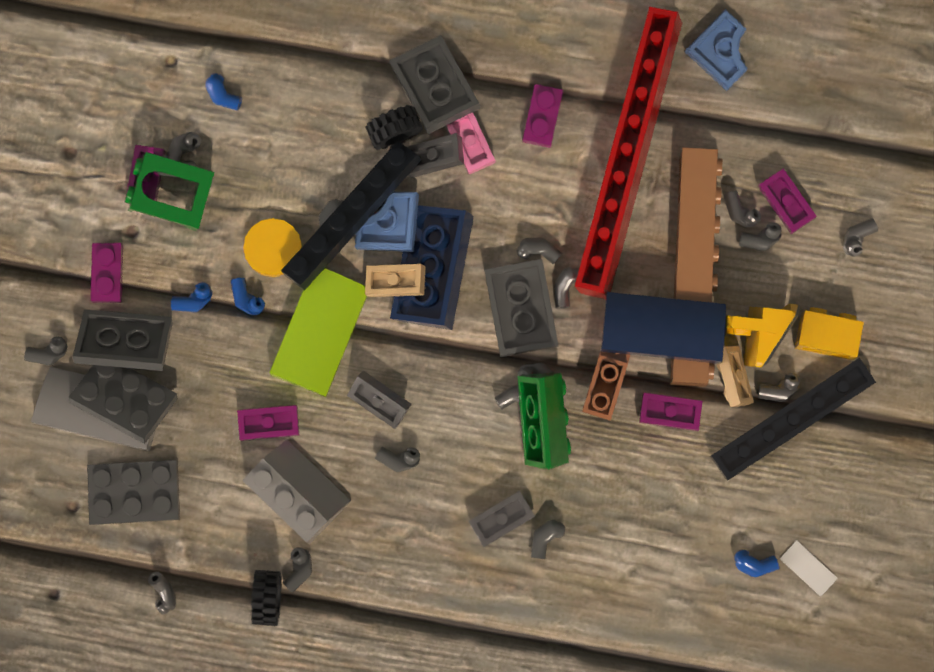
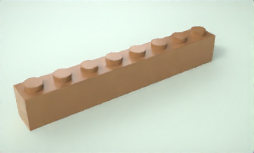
[670,148,723,387]

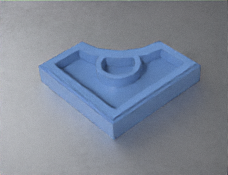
[685,9,748,91]
[355,192,419,252]

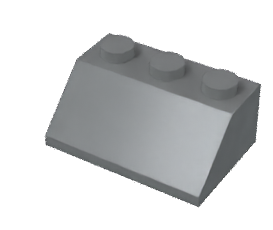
[242,440,351,544]

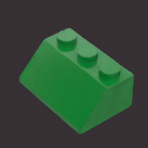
[517,372,571,469]

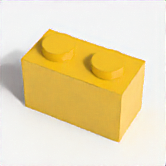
[795,307,864,360]

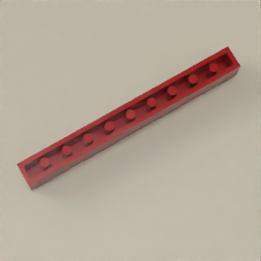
[575,6,682,300]

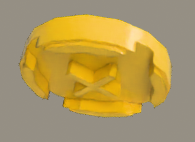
[243,218,302,278]

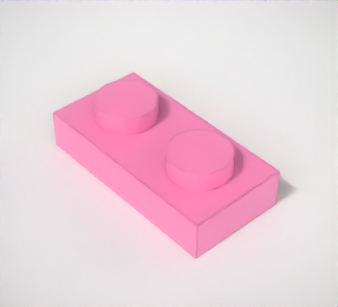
[446,112,495,175]

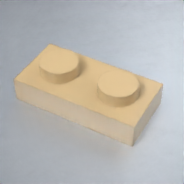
[365,264,426,297]
[716,346,754,407]

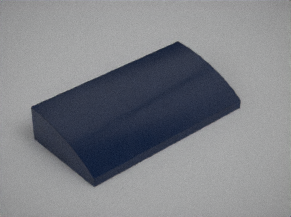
[390,205,474,330]
[601,292,726,364]

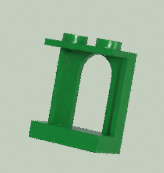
[125,152,215,231]

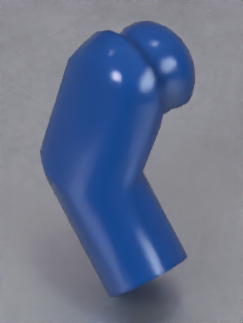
[205,73,242,111]
[230,278,265,315]
[171,282,212,312]
[734,550,780,578]

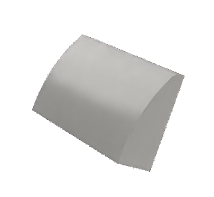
[31,367,156,451]

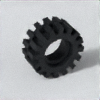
[365,105,423,150]
[251,570,282,626]

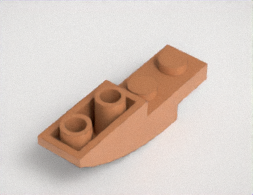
[582,350,630,421]

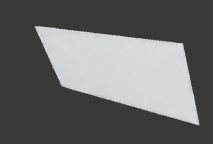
[780,540,838,597]

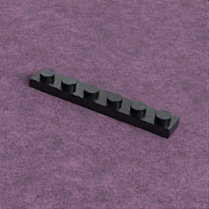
[281,141,421,291]
[710,358,876,481]

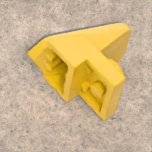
[725,304,800,368]

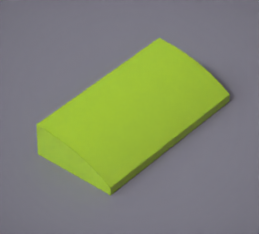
[270,268,367,397]

